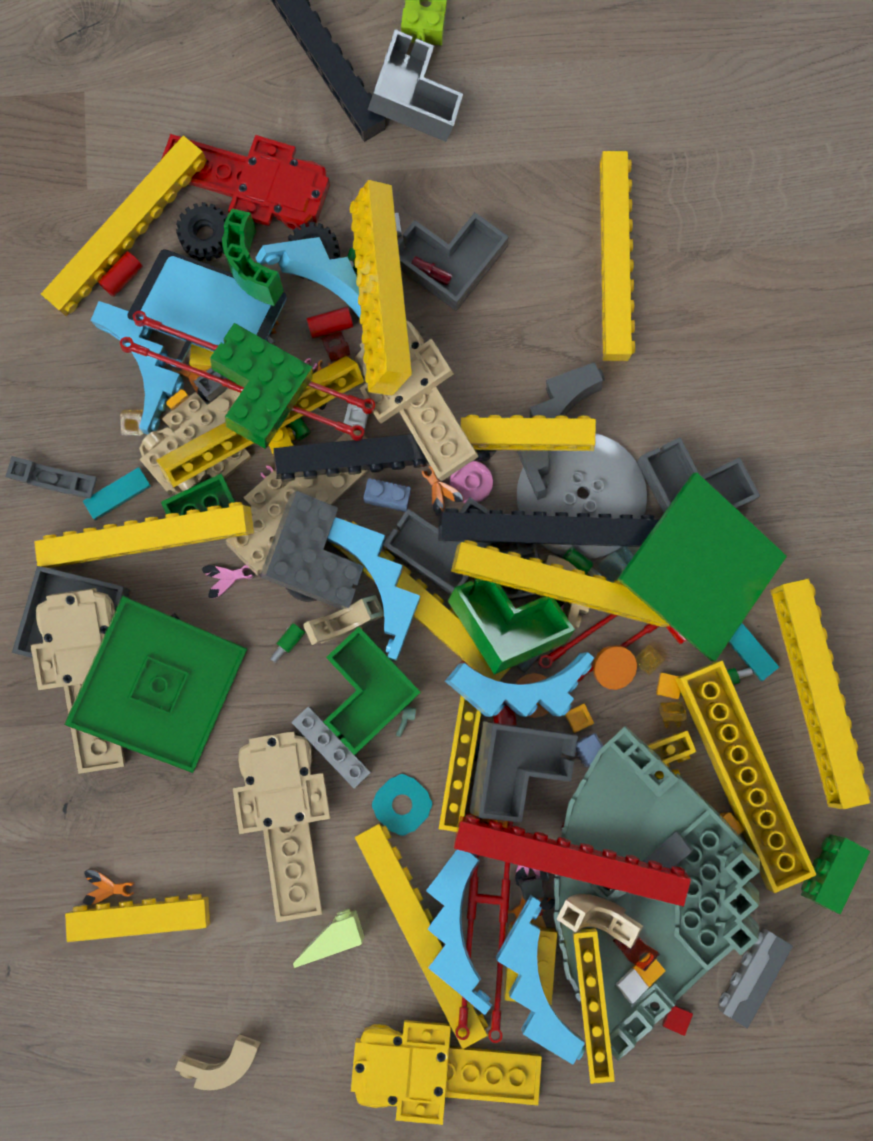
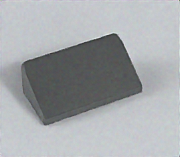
[643,831,693,869]

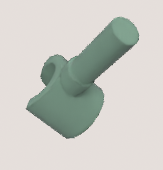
[396,707,416,737]

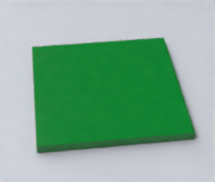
[617,472,787,662]
[64,596,247,773]

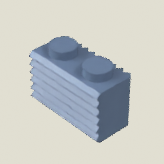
[363,478,411,512]
[576,733,603,768]

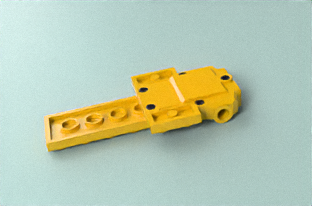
[351,1020,542,1125]

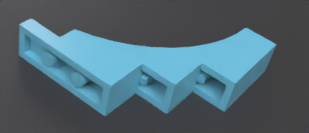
[255,237,361,318]
[327,517,420,661]
[426,850,492,1015]
[496,895,585,1065]

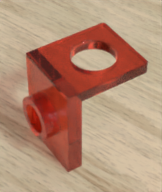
[322,331,351,362]
[613,936,660,971]

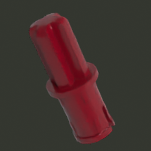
[411,256,453,285]

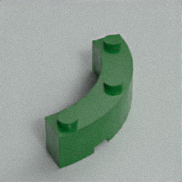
[222,209,284,306]

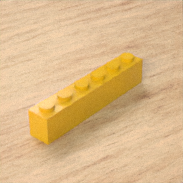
[461,415,596,451]
[438,695,481,832]
[65,893,210,942]
[572,928,615,1084]

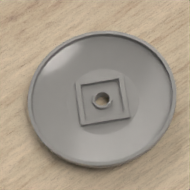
[517,433,647,560]

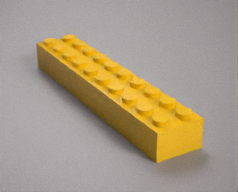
[350,180,412,396]
[770,579,871,809]
[675,661,816,893]

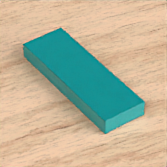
[83,467,152,520]
[728,623,779,681]

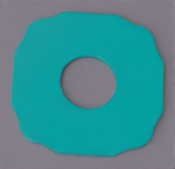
[372,774,432,836]

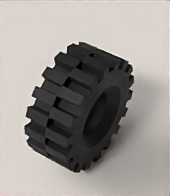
[176,202,227,261]
[288,222,340,281]

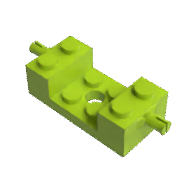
[401,0,447,45]

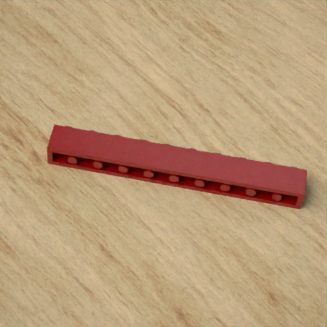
[454,815,691,907]

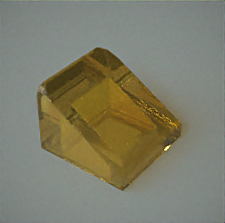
[120,410,144,435]

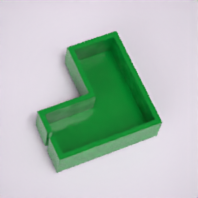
[210,323,313,449]
[448,579,575,675]
[324,627,421,755]

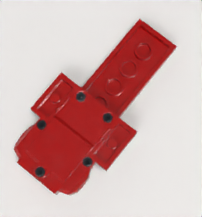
[161,134,330,230]

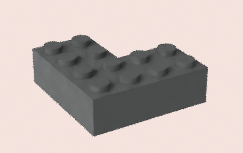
[368,29,463,142]
[398,212,509,311]
[637,437,760,514]
[260,491,364,609]
[383,498,493,594]
[12,566,130,658]
[469,721,578,823]

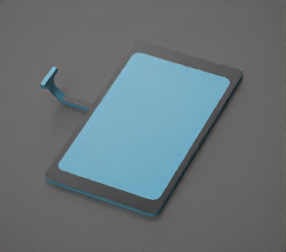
[127,249,287,367]

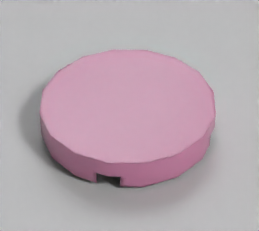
[450,461,493,503]

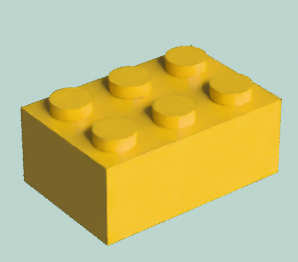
[503,924,557,1005]

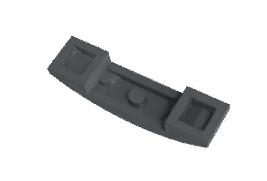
[5,456,97,499]

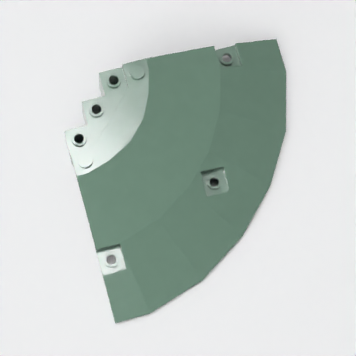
[554,726,760,1061]

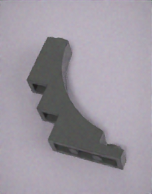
[516,362,605,500]

